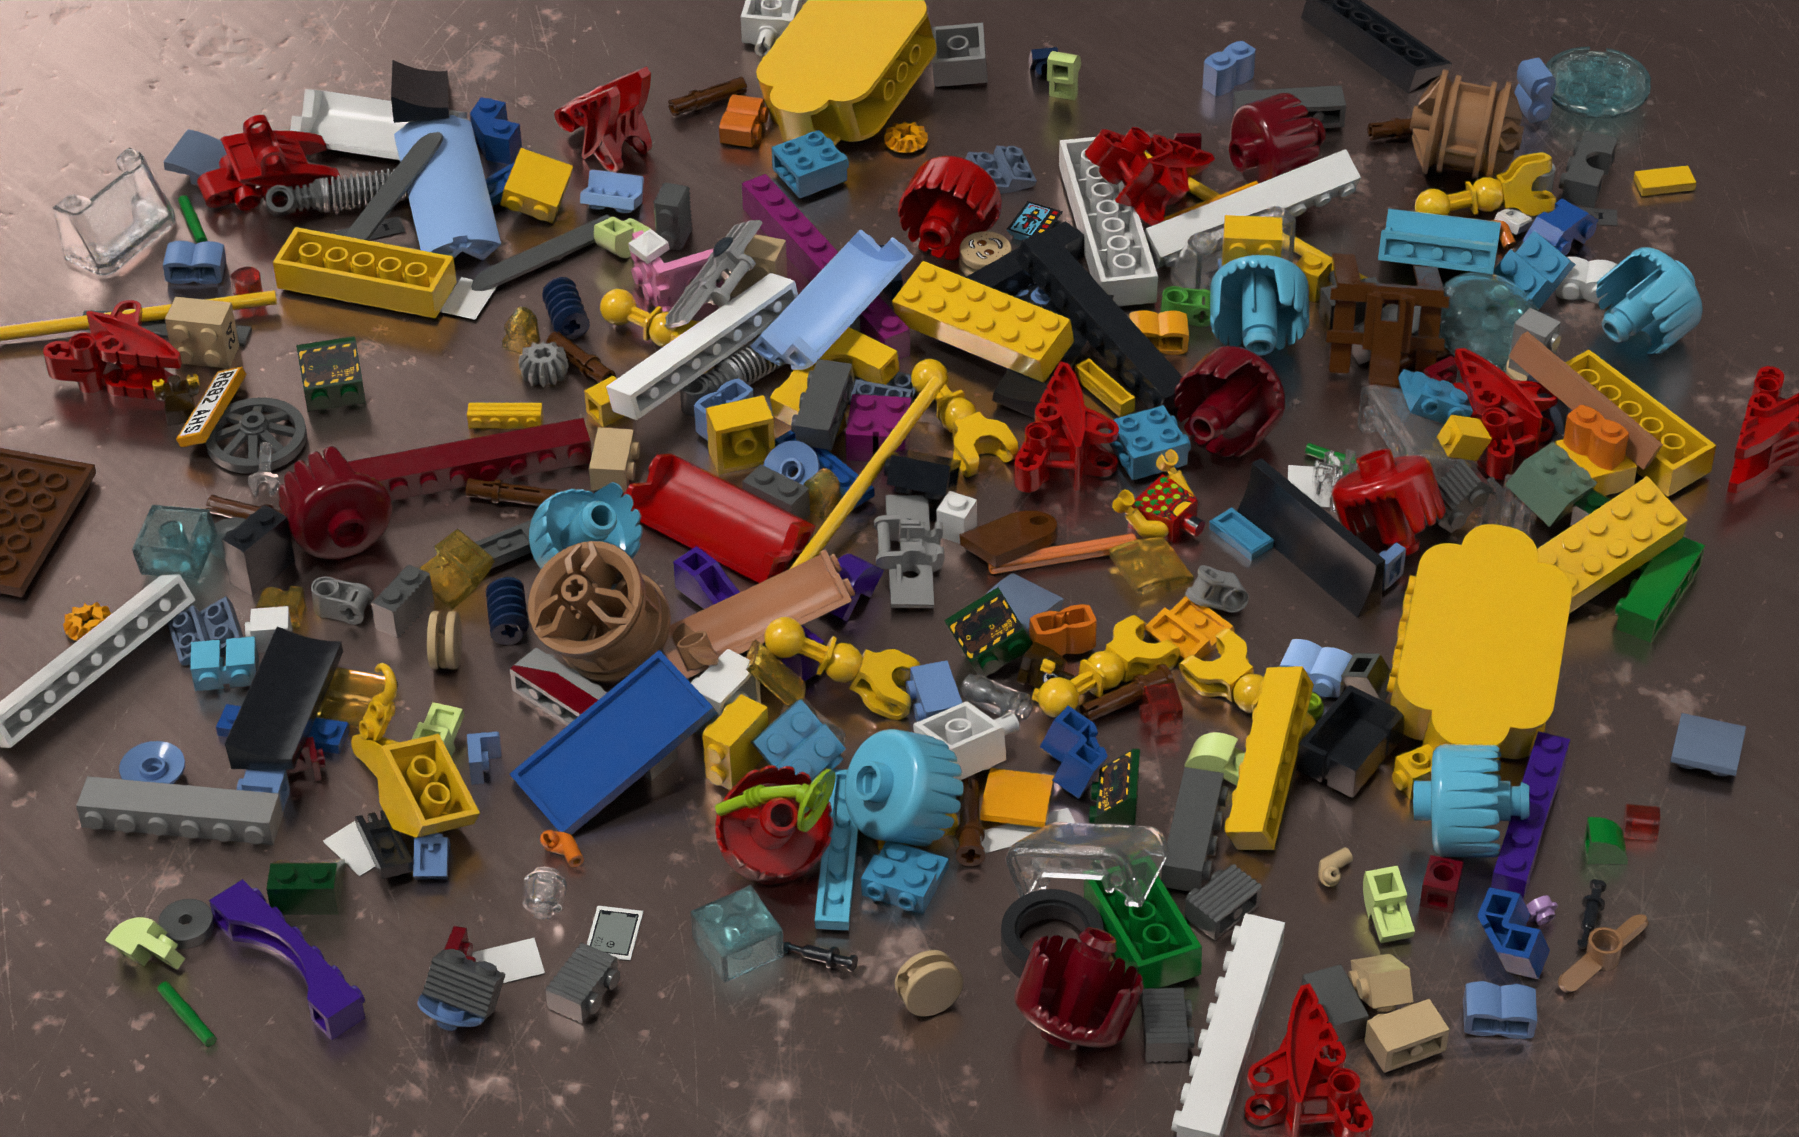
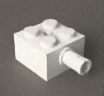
[741,0,802,57]
[691,649,769,736]
[913,701,1020,781]

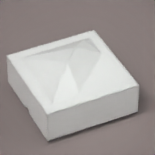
[1494,208,1533,235]
[628,229,670,264]

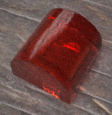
[230,267,263,296]
[1624,804,1660,841]

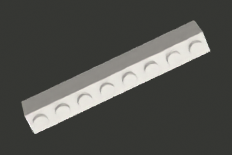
[1144,149,1361,268]
[606,273,798,420]
[0,574,195,748]
[1171,913,1285,1137]

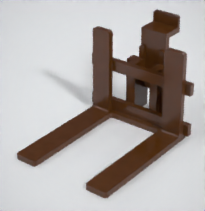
[1326,253,1450,401]

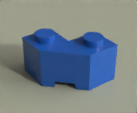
[470,97,522,165]
[1522,199,1599,256]
[1040,706,1108,798]
[1477,887,1550,979]

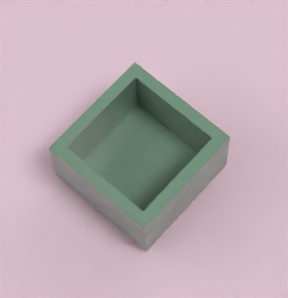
[1505,442,1597,527]

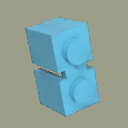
[190,636,259,691]

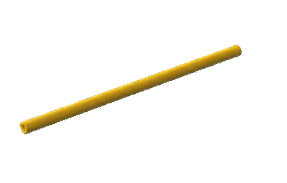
[0,290,277,341]
[790,376,944,569]

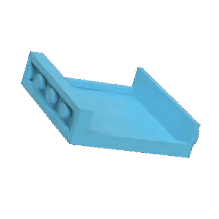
[1378,208,1501,274]

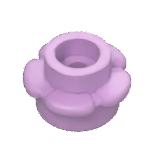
[1526,895,1558,925]

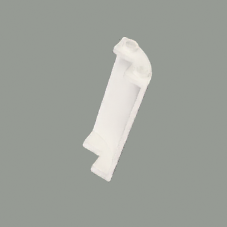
[290,89,469,160]

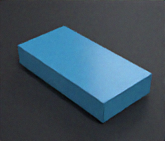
[1209,507,1274,561]

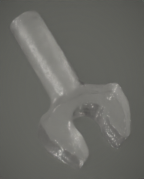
[248,442,280,497]

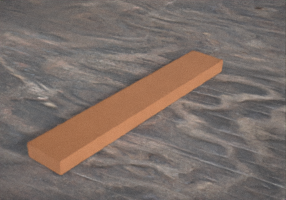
[1508,331,1663,470]

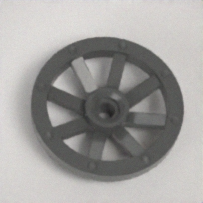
[205,397,307,473]

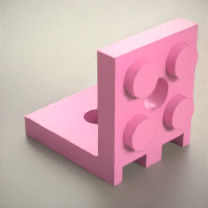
[630,230,724,312]

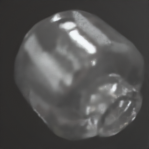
[522,867,567,920]

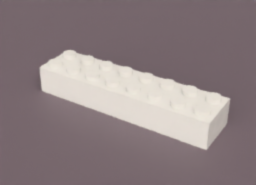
[1059,137,1158,306]

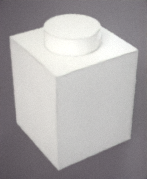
[936,491,977,544]
[245,606,293,653]

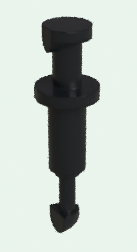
[1577,879,1607,949]
[781,942,858,972]

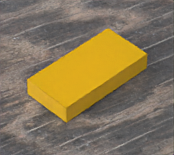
[1633,165,1697,196]

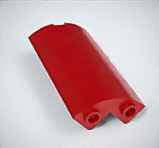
[623,453,816,583]

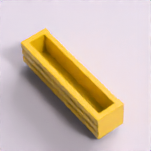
[1075,358,1135,417]
[467,403,544,429]

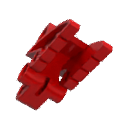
[554,66,652,173]
[197,115,341,211]
[1085,126,1215,226]
[43,300,182,400]
[1451,348,1559,479]
[1014,361,1119,493]
[1727,366,1799,494]
[1244,983,1374,1137]

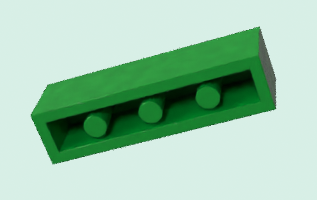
[1615,537,1705,643]

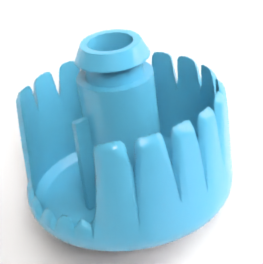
[1596,247,1703,354]
[1210,255,1309,355]
[529,482,643,569]
[845,729,964,846]
[1413,744,1529,858]

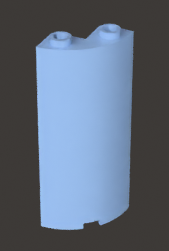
[394,115,501,260]
[750,230,914,370]

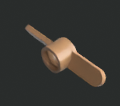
[673,623,719,669]
[1558,914,1649,993]

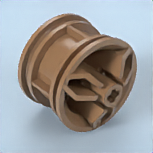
[1410,69,1524,181]
[528,541,671,683]

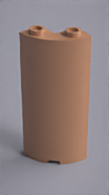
[663,549,855,679]

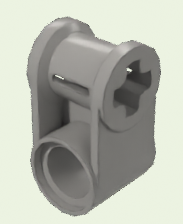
[1185,565,1249,613]
[311,576,374,625]

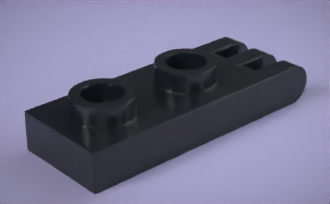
[355,810,414,879]

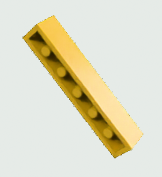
[1225,666,1314,850]

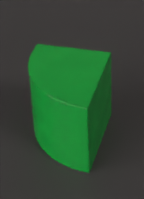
[1584,817,1628,864]

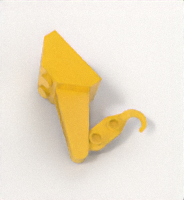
[351,663,480,838]

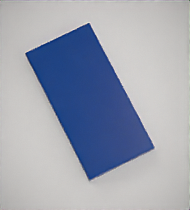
[510,650,717,835]

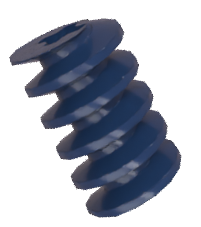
[542,277,590,339]
[486,577,529,645]

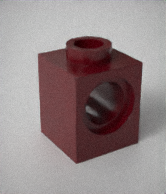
[1420,855,1463,914]

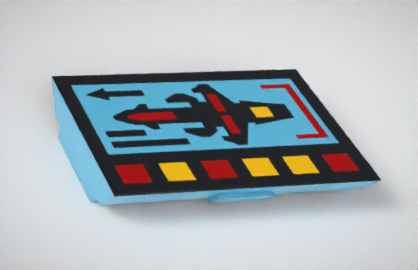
[1006,201,1063,241]

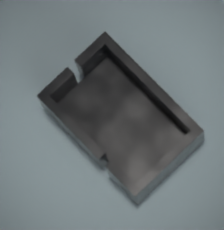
[1296,685,1404,798]

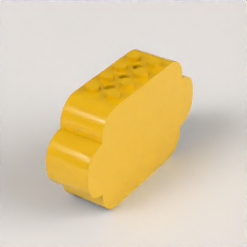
[756,0,937,146]
[1386,524,1572,773]

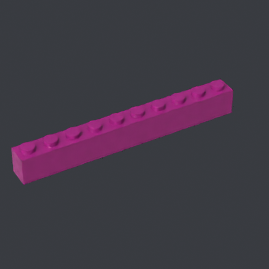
[742,174,910,360]

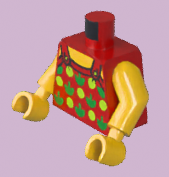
[1112,449,1205,543]

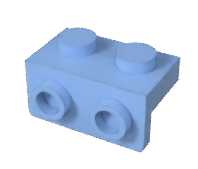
[580,169,644,213]

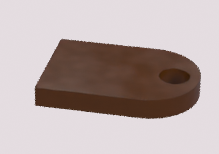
[959,511,1058,567]

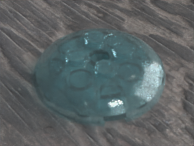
[1545,47,1651,120]
[1439,272,1540,372]

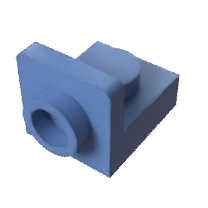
[1379,543,1406,591]
[467,731,502,785]
[413,833,451,880]

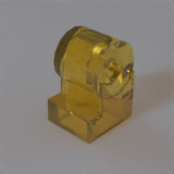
[502,307,540,354]
[804,468,841,520]
[255,586,307,628]

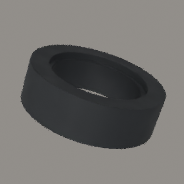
[1001,889,1104,978]

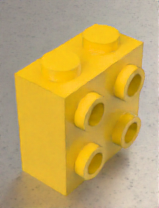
[500,148,573,223]
[1555,439,1637,495]
[702,694,769,790]

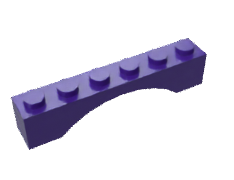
[673,546,824,683]
[1491,731,1570,900]
[209,879,365,1040]

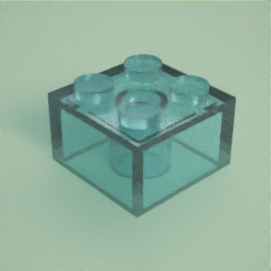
[132,505,218,579]
[690,885,784,983]

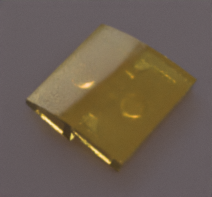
[419,528,495,610]
[1109,537,1194,596]
[746,639,806,708]
[316,667,399,729]

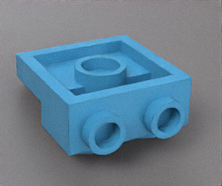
[1493,230,1576,309]
[1398,369,1473,424]
[751,699,846,781]
[861,841,949,915]

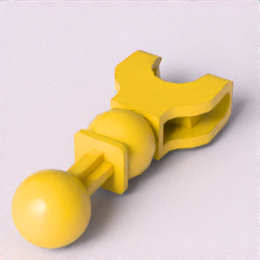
[1415,152,1557,216]
[600,289,714,373]
[911,359,1019,478]
[1038,615,1180,718]
[764,617,920,720]
[1179,628,1317,742]

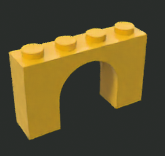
[770,327,900,437]

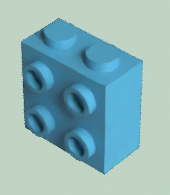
[771,130,849,199]
[1108,405,1191,480]

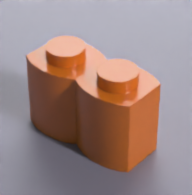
[719,94,769,147]
[1563,405,1629,471]
[1029,604,1097,657]

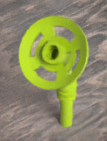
[715,769,836,832]

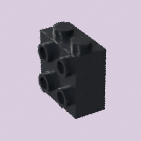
[884,449,961,499]
[221,504,295,596]

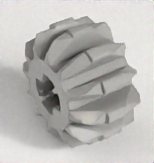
[518,340,569,388]

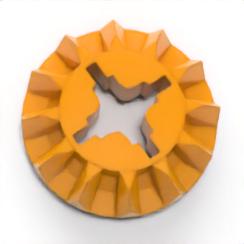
[884,121,928,153]
[63,601,112,641]

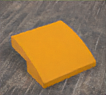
[1144,596,1235,660]
[980,768,1055,828]

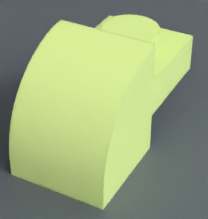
[1047,51,1081,100]
[594,216,652,258]
[411,702,465,757]
[1184,732,1245,786]
[1363,865,1415,943]
[105,917,185,970]

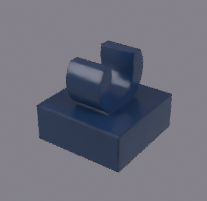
[1028,47,1058,79]

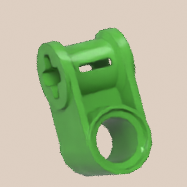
[1160,286,1210,327]

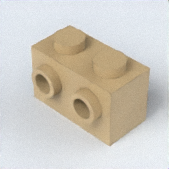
[589,427,640,492]
[1347,954,1413,1012]
[1364,999,1450,1073]

